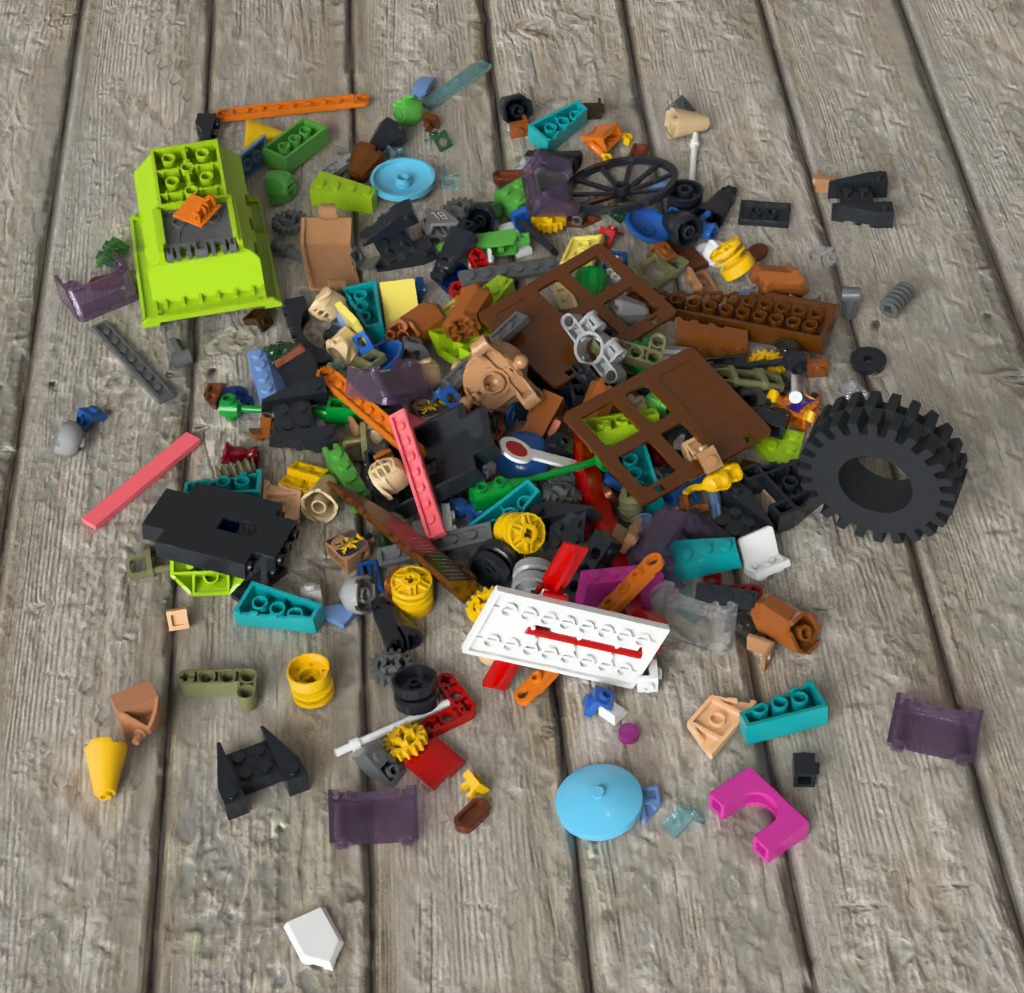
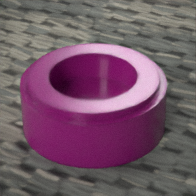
[618,723,639,744]

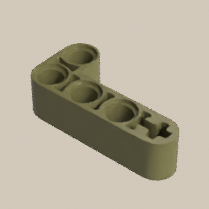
[591,333,666,370]
[176,668,260,712]

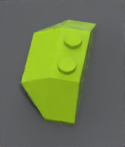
[170,560,250,597]

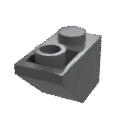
[352,740,405,787]

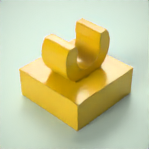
[460,769,490,799]

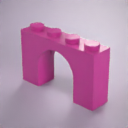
[574,563,664,612]
[709,767,809,863]

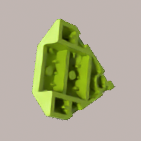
[429,327,492,364]

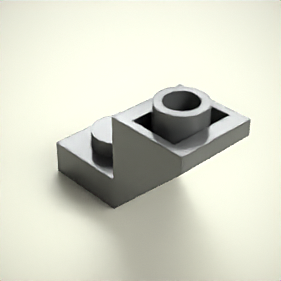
[402,336,435,361]

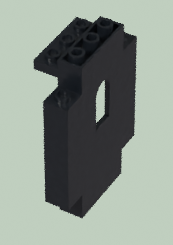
[364,402,503,520]
[142,482,300,585]

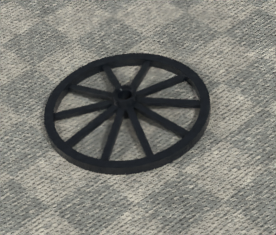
[564,156,679,215]

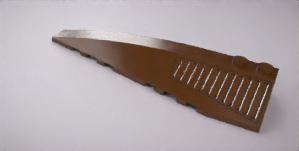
[326,481,480,604]

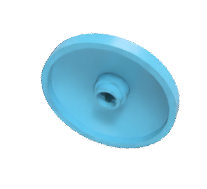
[370,157,436,202]
[555,764,644,841]

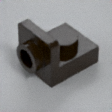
[582,98,604,120]
[242,309,274,332]

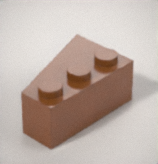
[518,389,567,440]

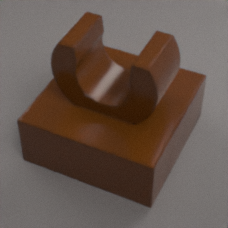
[422,112,441,133]

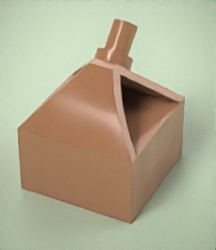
[110,680,165,746]

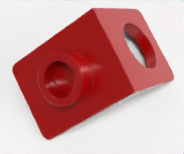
[598,225,624,249]

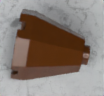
[348,141,385,183]

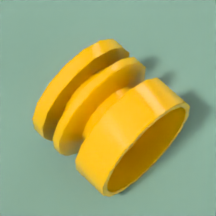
[709,236,756,282]
[493,512,546,554]
[391,566,434,620]
[287,653,335,709]

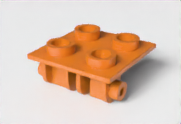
[172,194,221,228]

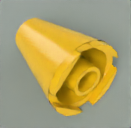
[244,119,284,150]
[84,737,128,800]

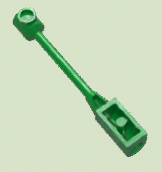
[219,393,364,427]
[469,445,619,512]

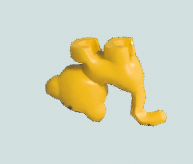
[682,462,743,496]

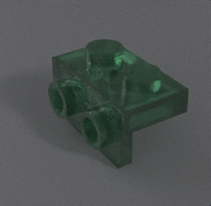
[95,236,131,270]

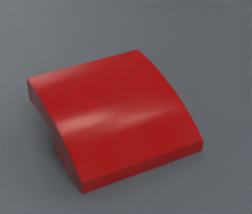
[403,736,466,791]

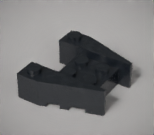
[827,171,894,228]
[360,198,438,272]
[516,367,589,421]
[261,376,339,453]
[740,459,823,534]
[680,481,773,561]
[525,501,603,562]
[217,726,310,821]

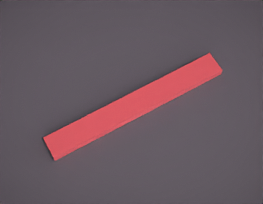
[388,408,447,543]
[82,432,201,530]

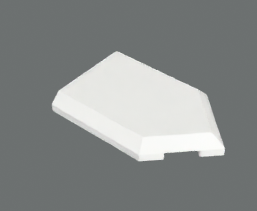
[284,907,344,971]

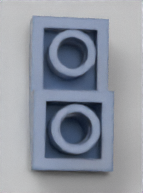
[411,76,436,98]

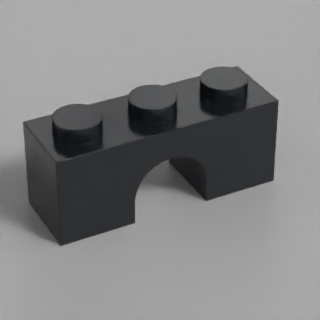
[693,582,758,613]

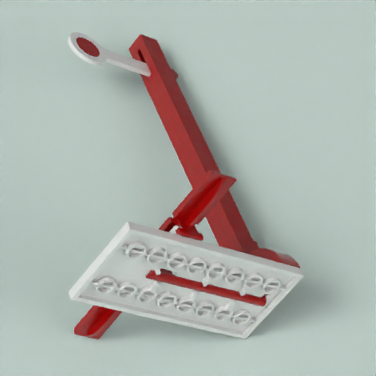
[461,435,670,691]

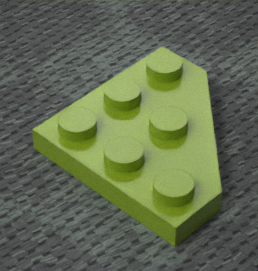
[746,429,805,464]

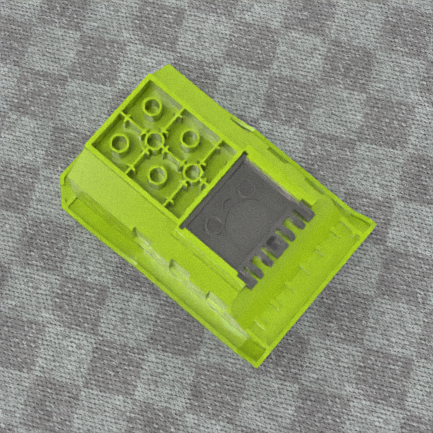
[130,139,282,328]

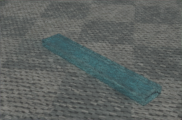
[421,59,492,111]

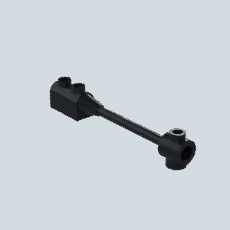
[710,348,806,375]
[642,387,790,440]

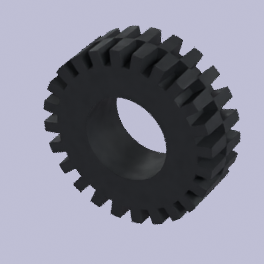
[798,391,968,544]

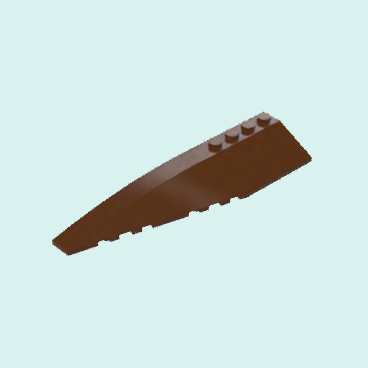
[626,290,840,355]

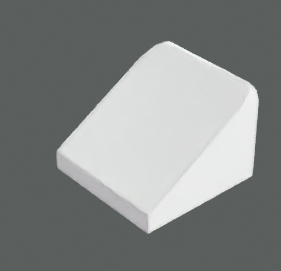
[599,702,628,726]

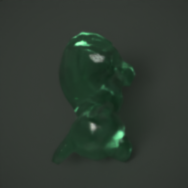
[263,341,296,364]

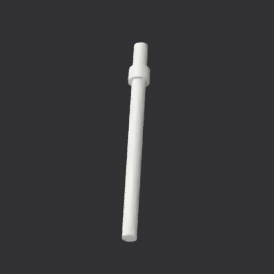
[689,132,700,181]
[334,699,451,757]

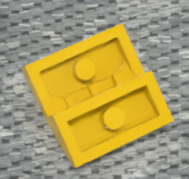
[278,460,329,496]

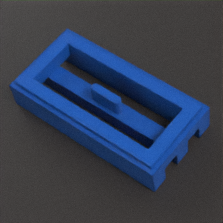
[358,560,383,593]

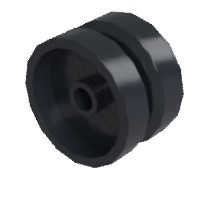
[666,179,703,214]
[467,539,519,589]
[391,664,440,716]

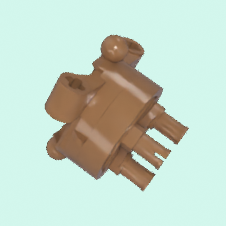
[459,333,545,411]

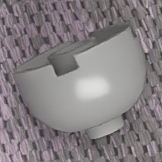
[54,418,86,457]
[339,575,376,615]

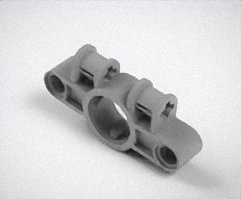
[561,310,628,384]

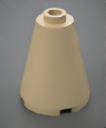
[664,107,711,139]
[300,474,338,523]

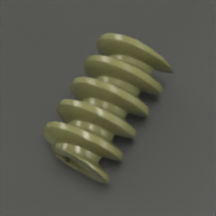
[215,457,256,478]
[619,487,643,527]

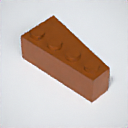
[676,317,748,358]

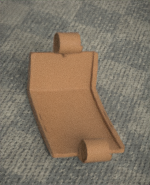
[300,204,360,295]

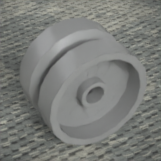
[511,557,551,593]

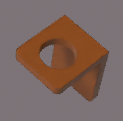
[646,241,678,262]

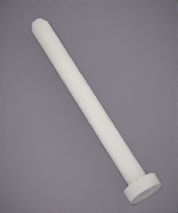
[789,373,802,404]

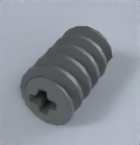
[879,282,915,318]

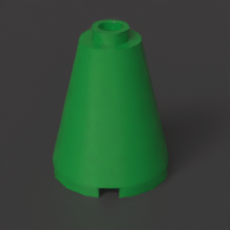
[575,266,609,305]

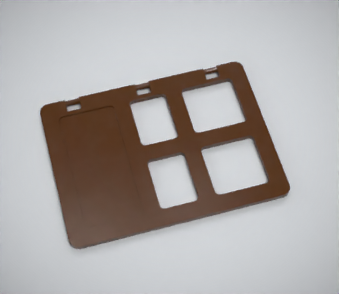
[479,244,676,389]
[564,348,771,506]

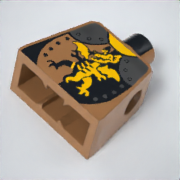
[409,394,452,422]
[325,529,375,575]

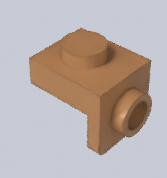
[813,170,837,193]
[694,444,724,475]

